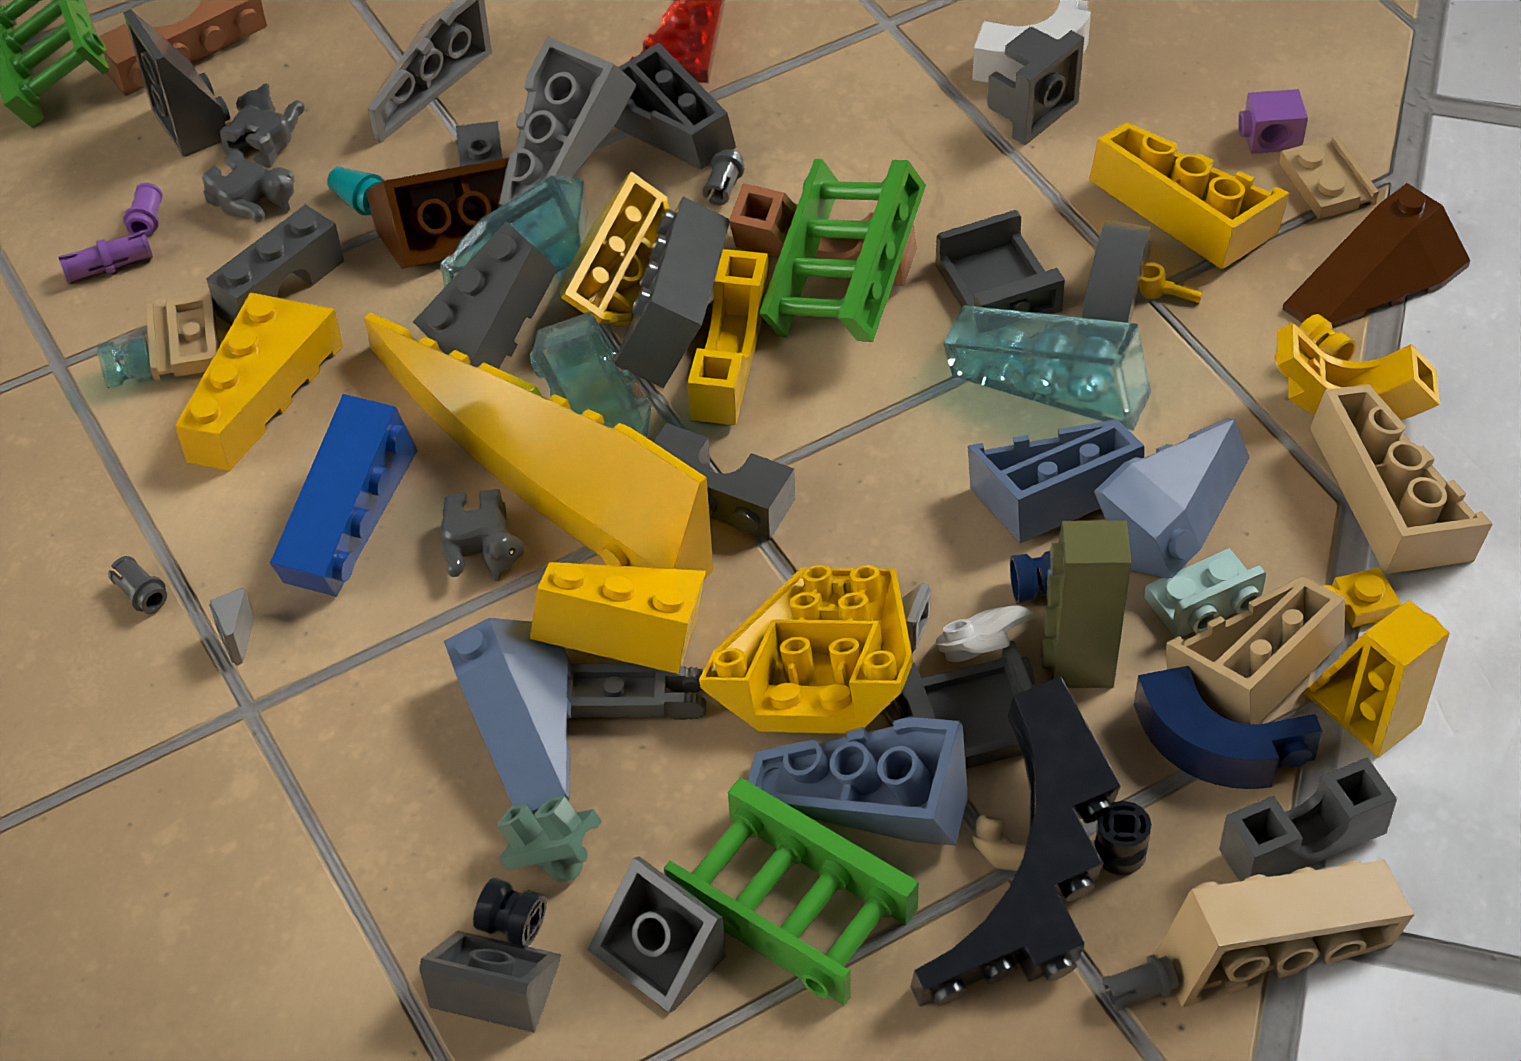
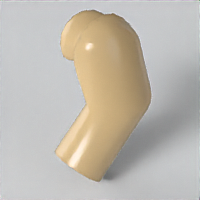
[972,814,1026,871]

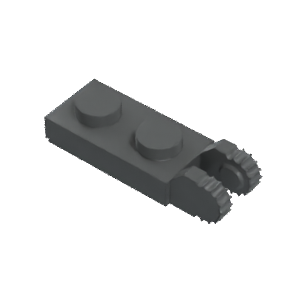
[567,663,706,720]

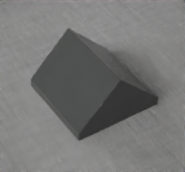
[587,856,726,1012]
[419,931,561,1033]

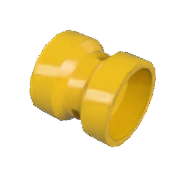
[1298,314,1356,361]

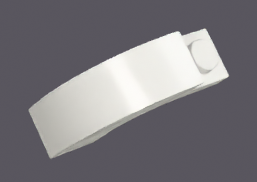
[972,0,1091,82]

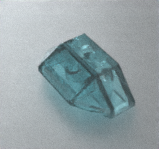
[440,175,588,287]

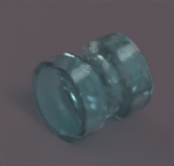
[97,335,153,388]

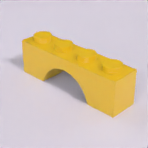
[688,249,769,426]

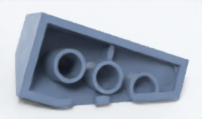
[1094,418,1250,578]
[444,618,571,815]
[747,717,968,846]

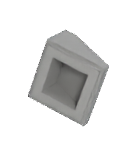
[902,583,931,653]
[209,588,253,665]

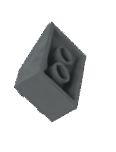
[123,9,231,157]

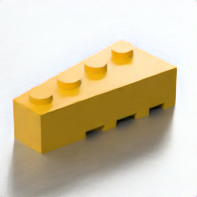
[1089,122,1290,270]
[175,293,343,471]

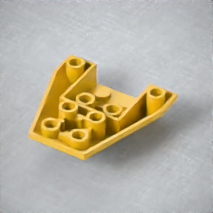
[699,565,913,734]

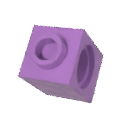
[1238,89,1308,154]

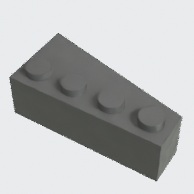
[614,196,729,388]

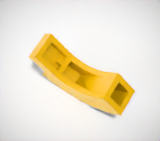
[1274,322,1440,420]

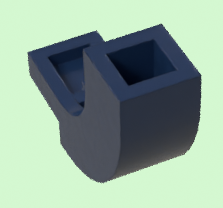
[1134,666,1322,789]

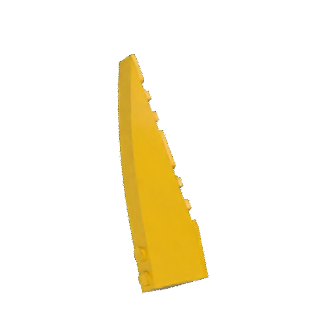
[364,312,713,578]

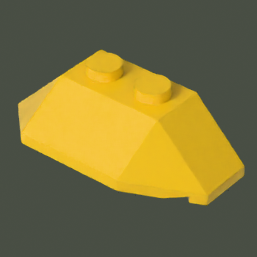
[558,172,669,325]

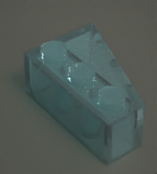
[530,312,652,438]

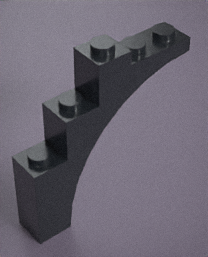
[910,676,1121,1006]

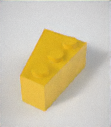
[530,562,706,674]
[1303,600,1450,758]

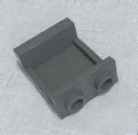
[935,210,1065,337]
[895,640,1035,769]

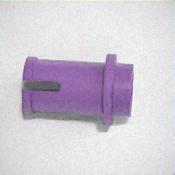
[124,183,163,236]

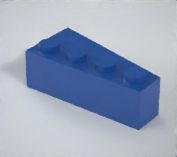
[270,394,418,597]

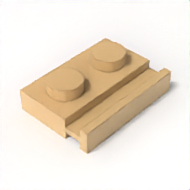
[1279,136,1379,220]
[146,293,218,381]

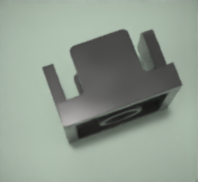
[987,27,1085,145]

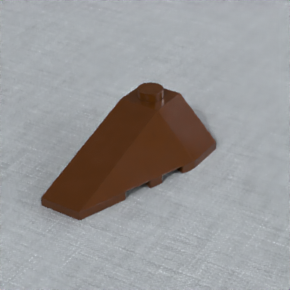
[366,158,519,269]
[1282,183,1471,328]

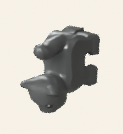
[220,83,305,168]
[202,149,295,222]
[441,489,524,581]

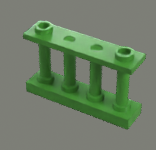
[0,0,109,128]
[759,159,926,342]
[664,777,919,1006]

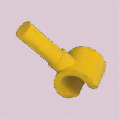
[1139,263,1203,304]

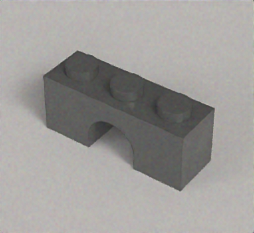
[206,204,344,326]
[653,422,795,540]
[1219,757,1397,881]

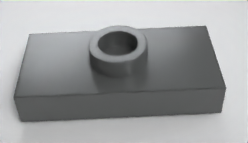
[456,121,503,166]

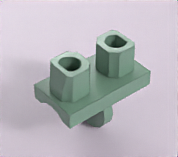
[497,795,602,882]

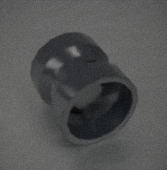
[1094,801,1152,875]
[473,878,547,947]

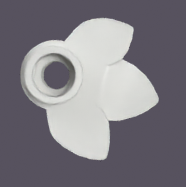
[935,606,1035,662]

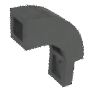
[1078,220,1152,345]

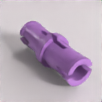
[58,230,153,283]

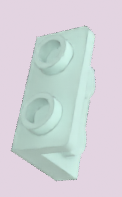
[1144,548,1267,638]

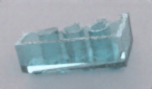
[943,305,1151,431]

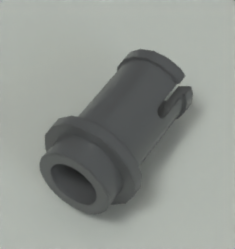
[702,149,745,205]
[108,556,167,613]
[1102,954,1179,1012]

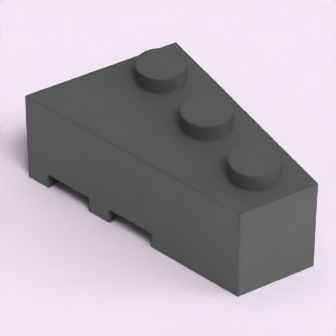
[413,221,558,369]

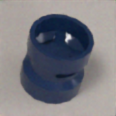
[1010,551,1052,604]

